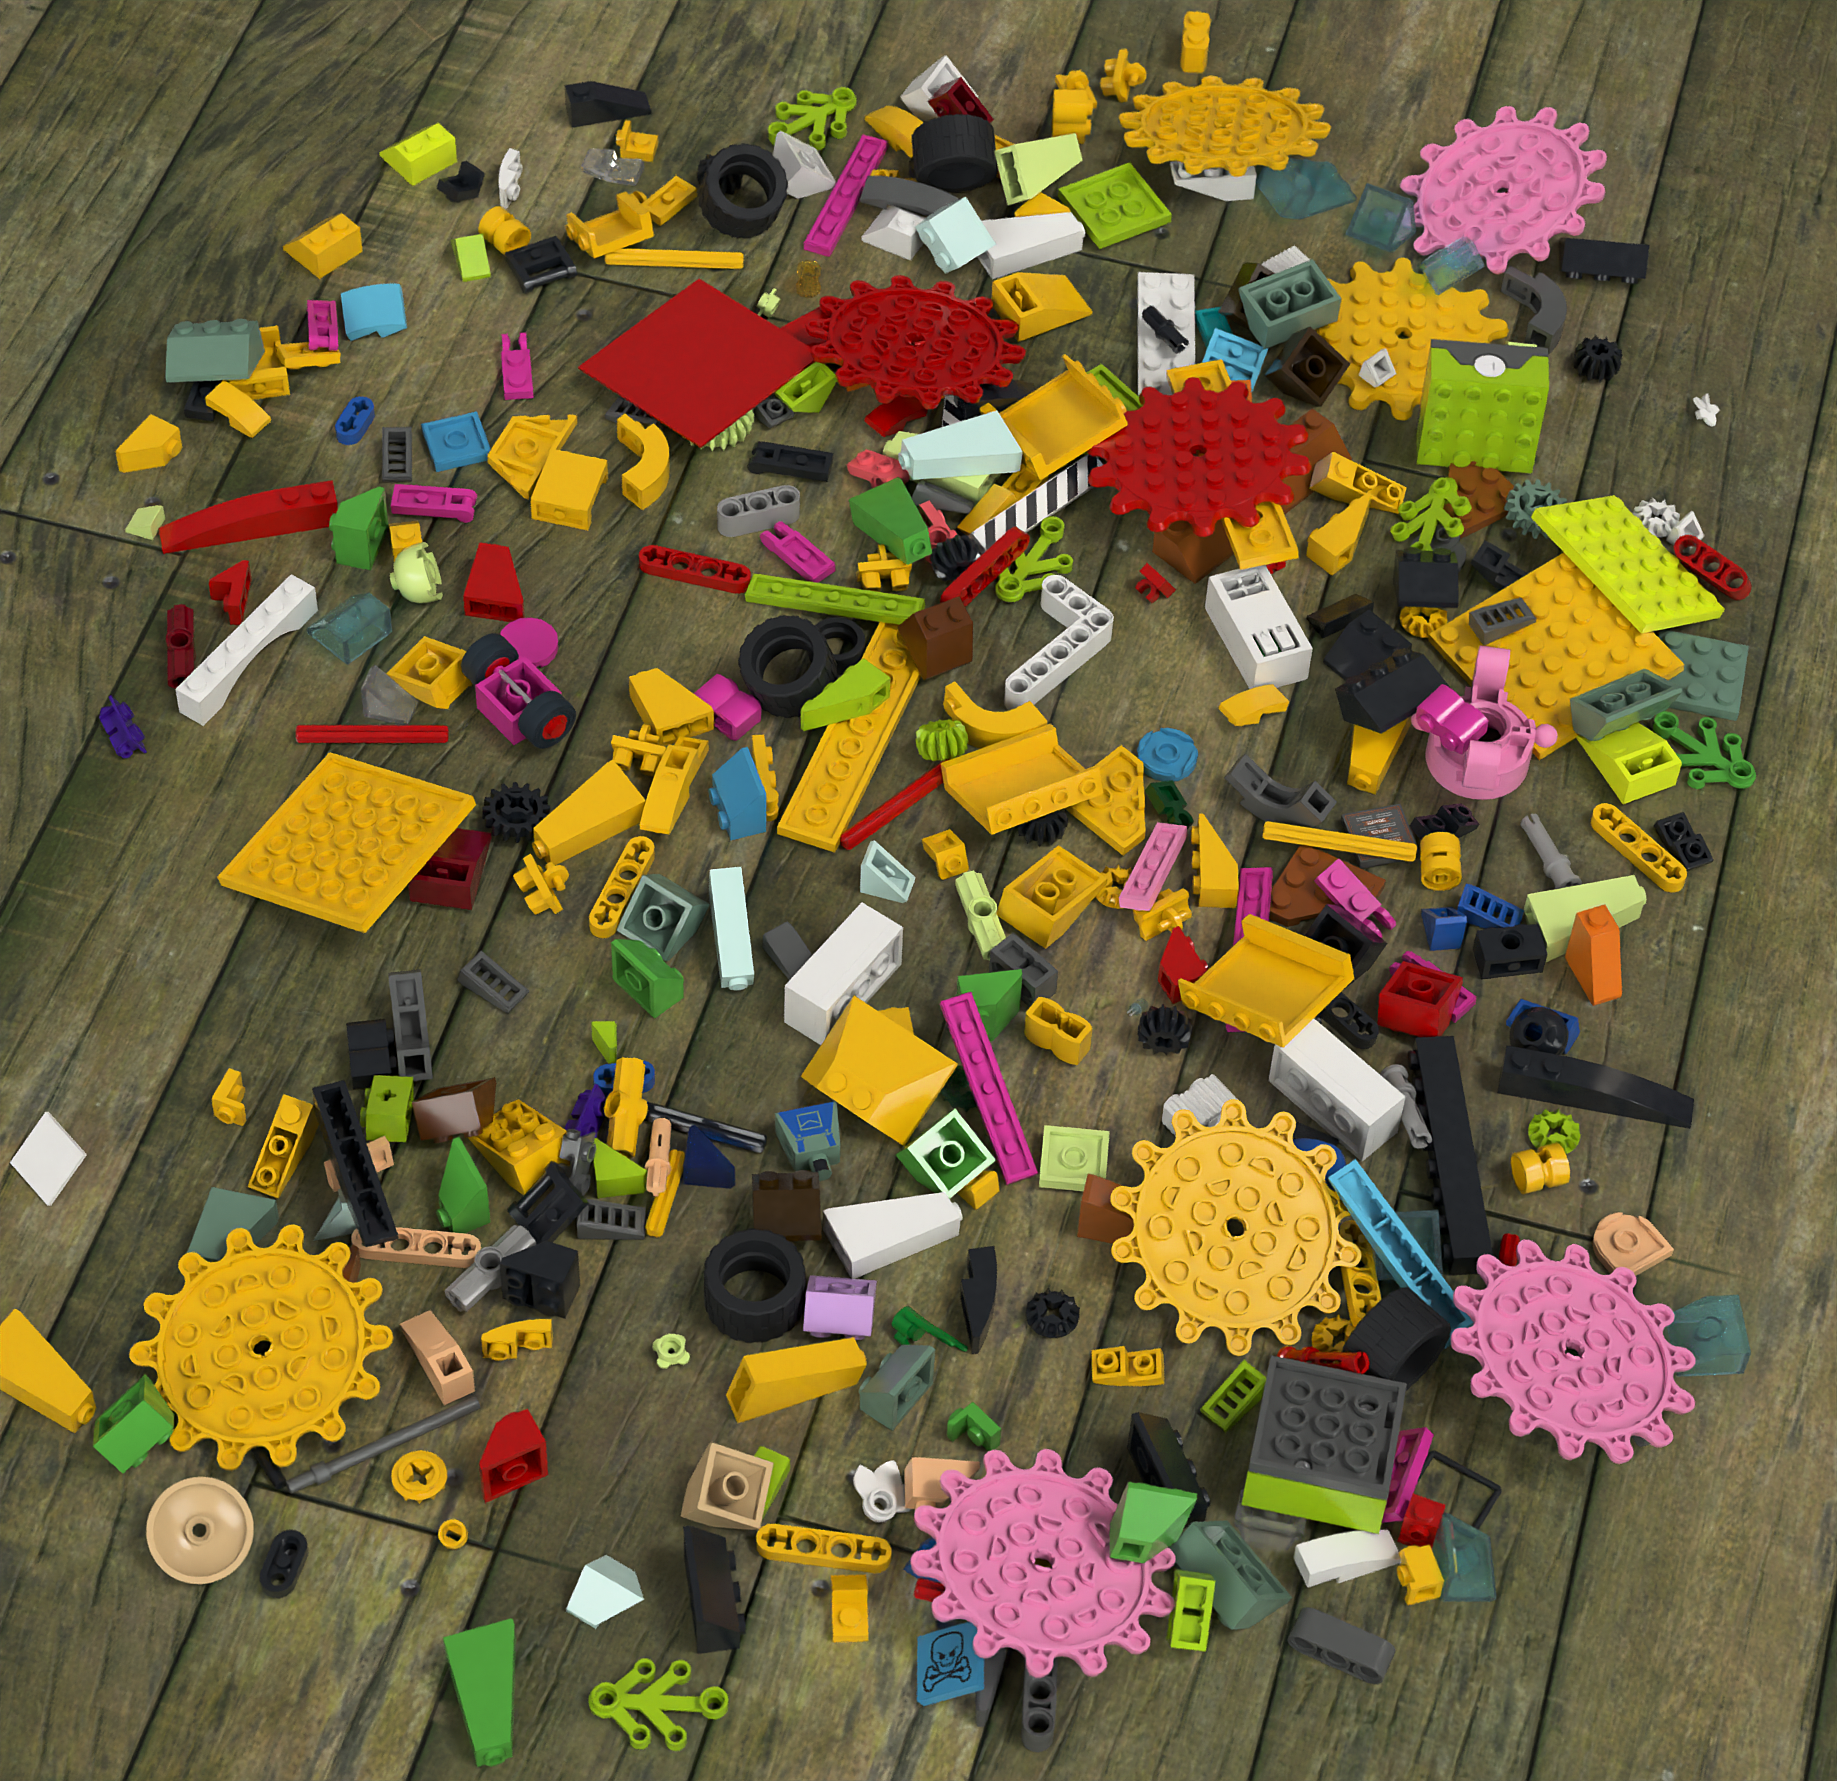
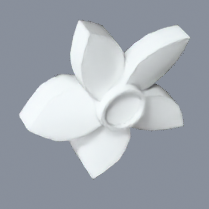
[1693,393,1720,427]

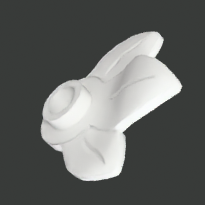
[854,1460,911,1522]

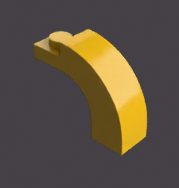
[617,414,670,510]
[943,682,1047,749]

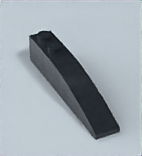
[1497,1046,1694,1129]
[312,1080,399,1248]

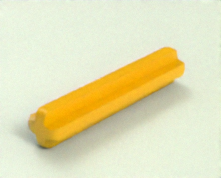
[645,1149,686,1238]

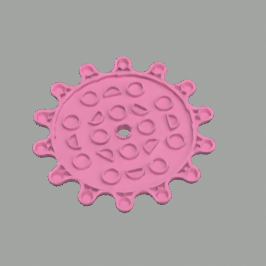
[1398,106,1607,274]
[1451,1240,1695,1464]
[911,1449,1175,1678]

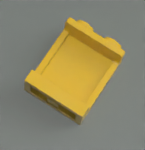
[565,191,654,258]
[228,326,290,400]
[530,449,608,531]

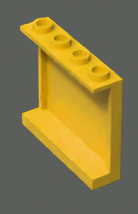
[979,354,1128,480]
[940,723,1103,835]
[1178,914,1354,1048]

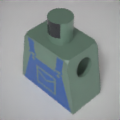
[775,1101,840,1181]

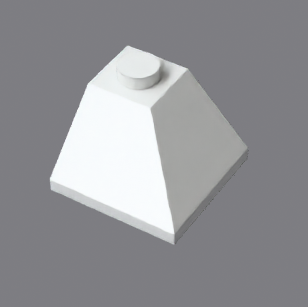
[900,55,978,122]
[773,131,836,199]
[862,205,926,261]

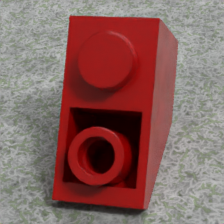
[1158,926,1209,1004]

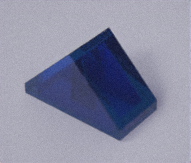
[683,1124,735,1189]

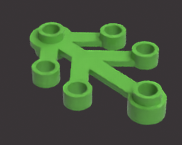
[1653,711,1756,789]

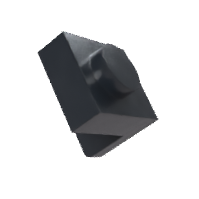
[436,161,485,202]

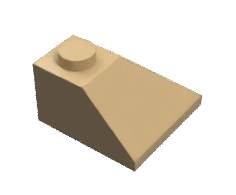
[680,1442,774,1530]

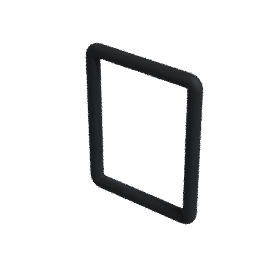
[1418,1451,1502,1534]

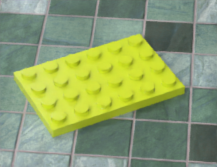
[1531,495,1725,633]

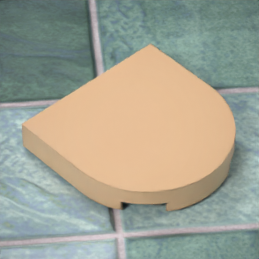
[1592,1212,1674,1276]

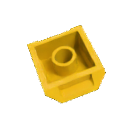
[385,636,472,709]

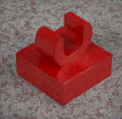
[1135,563,1176,603]

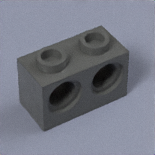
[989,933,1058,1007]

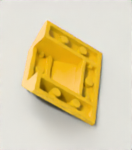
[801,995,958,1146]

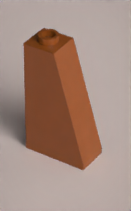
[1077,1174,1134,1244]

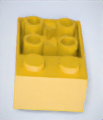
[992,272,1093,342]
[467,1099,570,1195]

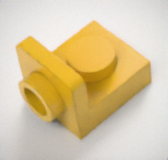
[616,120,658,162]
[922,829,969,880]
[211,1068,246,1126]

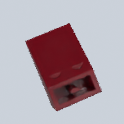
[408,828,492,910]

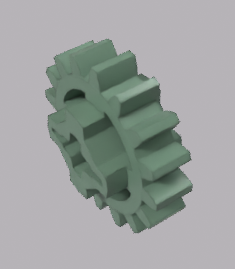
[1504,479,1567,539]

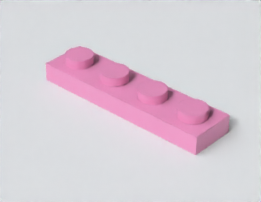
[1119,822,1188,911]

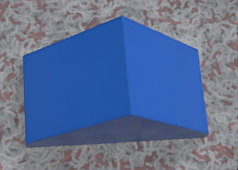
[1421,906,1467,951]

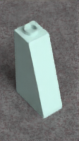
[898,411,1023,480]
[708,867,754,990]

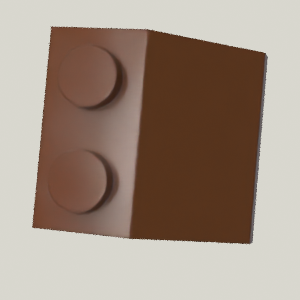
[897,596,973,680]
[412,1077,496,1143]

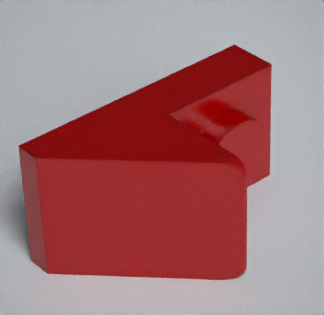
[208,560,252,625]

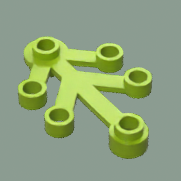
[768,87,857,150]
[1390,477,1472,551]
[995,516,1073,602]
[588,1658,728,1751]

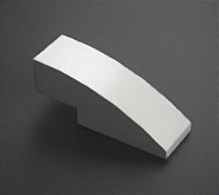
[1293,1530,1401,1588]

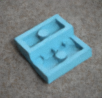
[341,284,407,341]
[1202,328,1268,392]

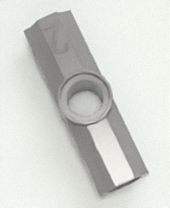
[445,1225,536,1312]

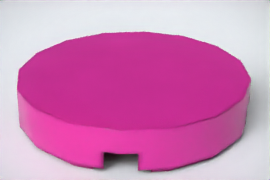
[500,618,559,668]

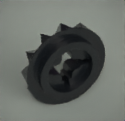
[1026,1288,1080,1338]

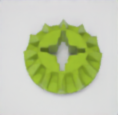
[1528,1109,1581,1154]

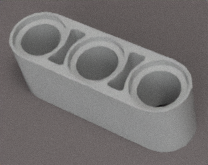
[717,485,800,537]

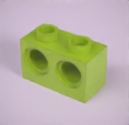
[1166,1569,1215,1652]

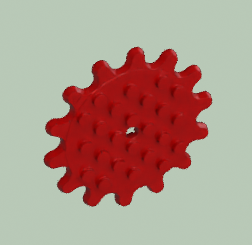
[805,275,1026,409]
[1087,377,1312,537]

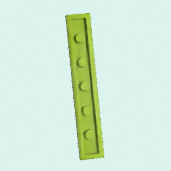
[745,573,925,625]

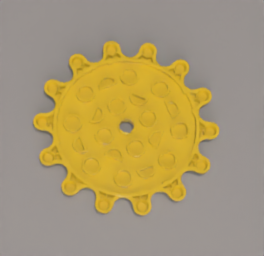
[1119,76,1331,177]
[1315,257,1509,421]
[1110,1099,1361,1356]
[129,1224,393,1471]

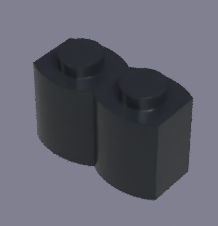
[346,1019,398,1089]

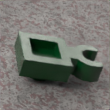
[1144,780,1194,830]

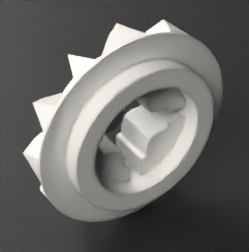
[1633,498,1680,537]

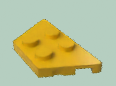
[487,414,577,500]

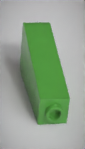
[849,477,932,565]
[443,1618,516,1767]

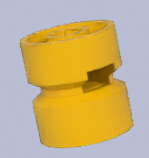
[478,206,531,256]
[1420,832,1462,891]
[1511,1143,1570,1194]

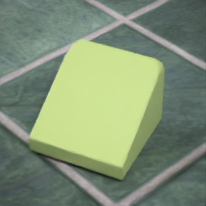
[125,505,165,540]

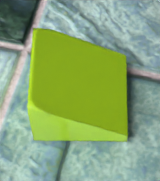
[591,1021,617,1064]

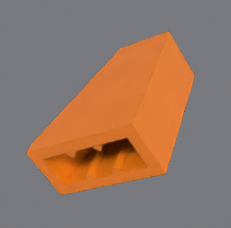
[1565,904,1622,1006]

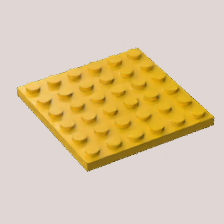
[1429,552,1684,760]
[217,752,476,933]

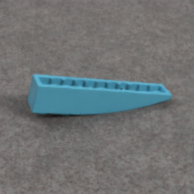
[1328,1159,1473,1349]

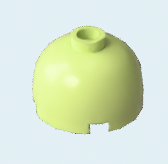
[390,542,443,604]

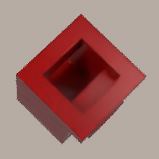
[1397,1494,1446,1549]

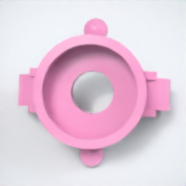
[1411,645,1558,800]

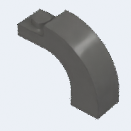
[1501,266,1567,355]
[1224,754,1337,828]
[388,969,433,1081]

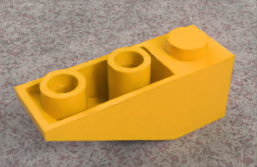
[1309,452,1407,514]
[1306,492,1372,576]
[1191,813,1239,908]
[247,1094,319,1199]

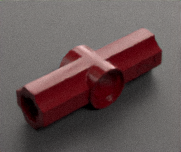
[166,604,196,689]

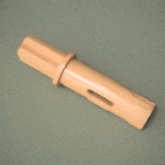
[645,1118,671,1196]

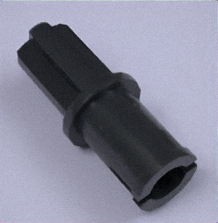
[1142,305,1189,354]

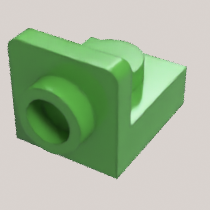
[947,1402,1001,1451]

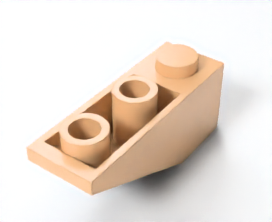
[400,1310,475,1406]

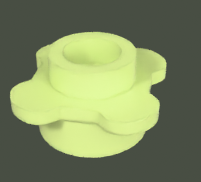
[756,288,781,318]
[653,1334,690,1369]

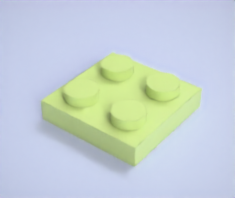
[1039,1125,1110,1191]

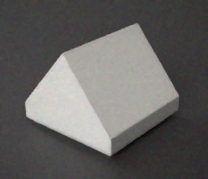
[1358,348,1397,387]
[1666,511,1704,552]

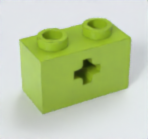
[360,1075,414,1142]

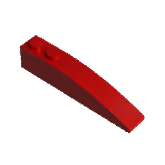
[159,480,338,554]

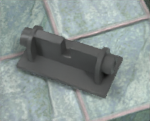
[554,1129,596,1196]

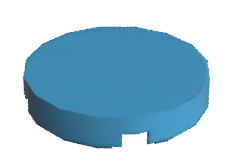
[1136,728,1198,781]

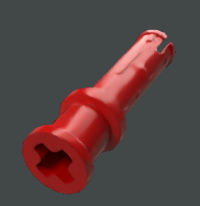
[1277,1346,1369,1374]

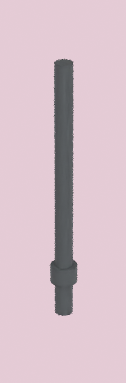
[285,1396,480,1494]

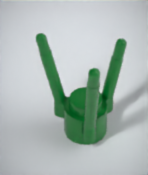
[891,1306,968,1352]

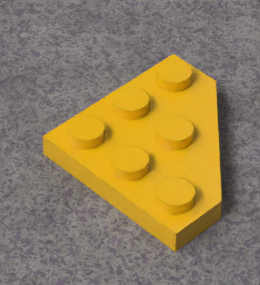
[1065,745,1146,856]

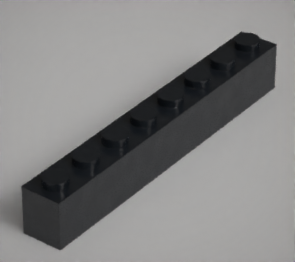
[1408,1036,1493,1276]

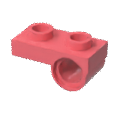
[846,449,909,488]
[919,500,957,563]

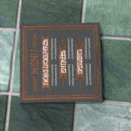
[1341,804,1420,869]

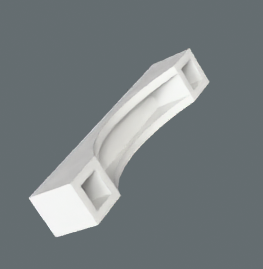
[175,574,318,726]

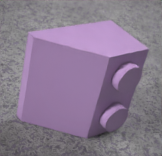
[803,1275,877,1340]

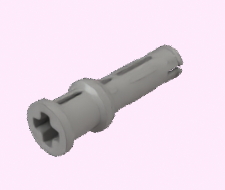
[1520,814,1582,889]
[1380,1064,1432,1149]

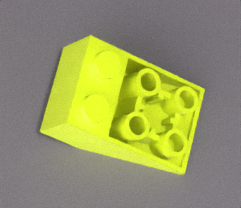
[1577,722,1682,804]

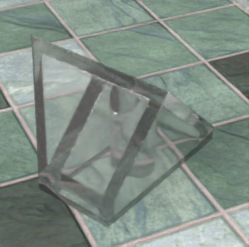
[361,665,419,725]

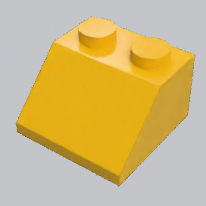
[283,213,363,279]

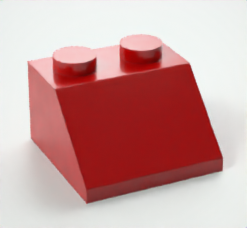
[1377,961,1463,1037]
[479,1408,548,1503]

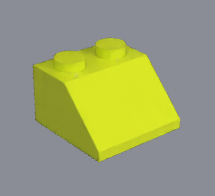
[380,123,457,186]

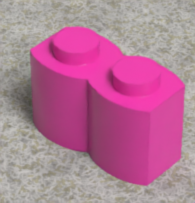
[693,674,762,741]
[1416,684,1489,755]

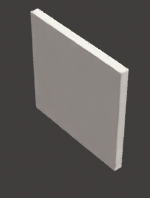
[10,1112,87,1206]

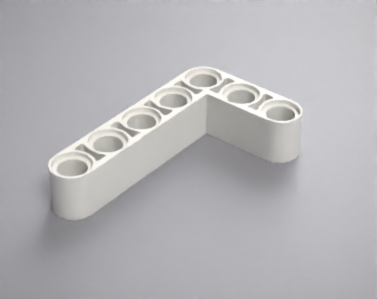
[1004,575,1114,710]

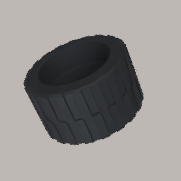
[911,114,998,193]
[698,143,788,239]
[738,615,838,718]
[704,1228,806,1343]
[1342,1287,1451,1391]

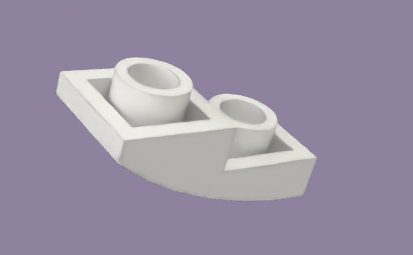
[499,148,523,209]

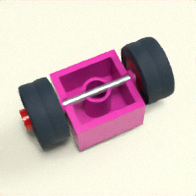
[461,633,576,749]

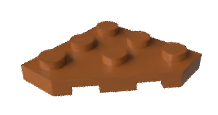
[1443,461,1514,539]
[1269,845,1386,927]

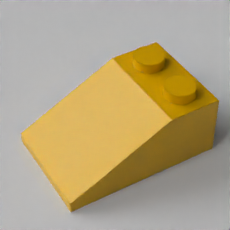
[997,845,1108,949]

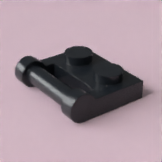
[505,236,577,294]
[507,1161,589,1245]

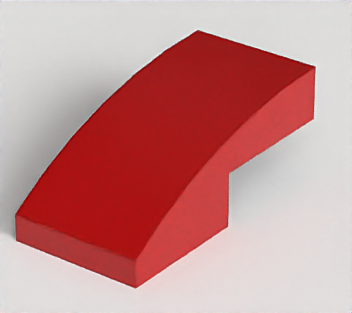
[864,395,928,437]

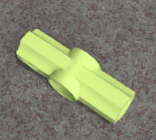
[955,870,1006,961]

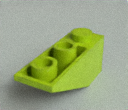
[800,658,890,731]

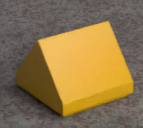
[957,1171,1000,1210]

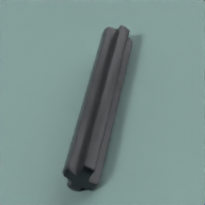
[644,1102,767,1153]

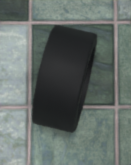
[808,617,865,675]

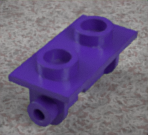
[99,695,147,758]
[564,1084,607,1138]

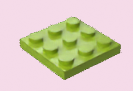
[1058,162,1172,249]

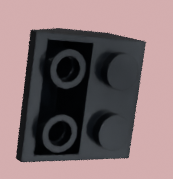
[499,1241,580,1318]

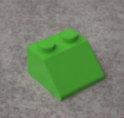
[329,487,389,570]
[611,939,684,1019]
[956,969,1023,1041]
[895,1109,995,1199]
[93,1375,174,1473]

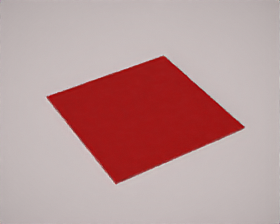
[578,278,815,448]

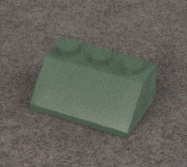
[1239,259,1342,349]
[165,319,265,382]
[1570,669,1682,741]
[1169,1520,1292,1630]

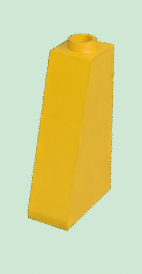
[1347,716,1412,795]
[532,760,646,866]
[0,1309,96,1433]
[726,1337,866,1423]

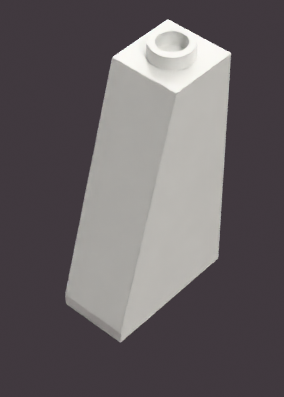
[977,212,1085,279]
[823,1192,963,1279]

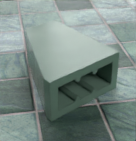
[187,1187,279,1262]

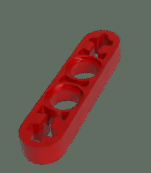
[940,527,1030,607]
[639,545,751,594]

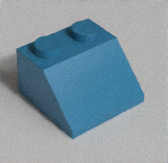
[708,747,766,840]

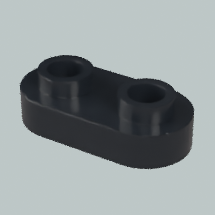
[259,1530,309,1598]

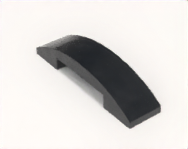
[1471,540,1529,591]

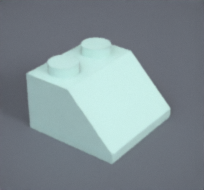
[915,197,996,274]

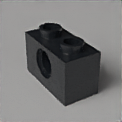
[1473,924,1547,980]

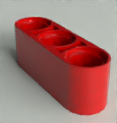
[1674,535,1752,600]

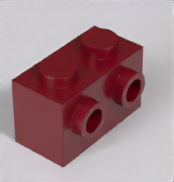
[927,77,994,123]

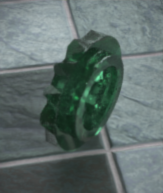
[941,1065,978,1112]

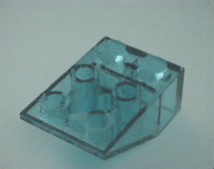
[1256,157,1357,219]

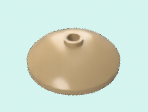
[146,1477,254,1584]

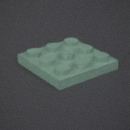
[1658,629,1749,721]

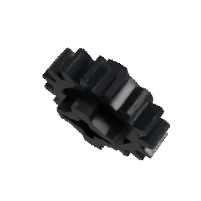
[482,782,550,843]

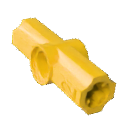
[604,1057,648,1159]

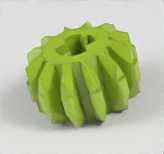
[915,719,968,762]

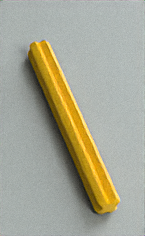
[605,248,744,269]
[1263,821,1417,862]

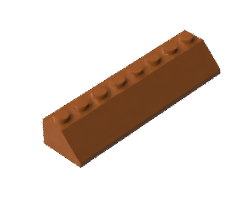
[1152,408,1352,584]

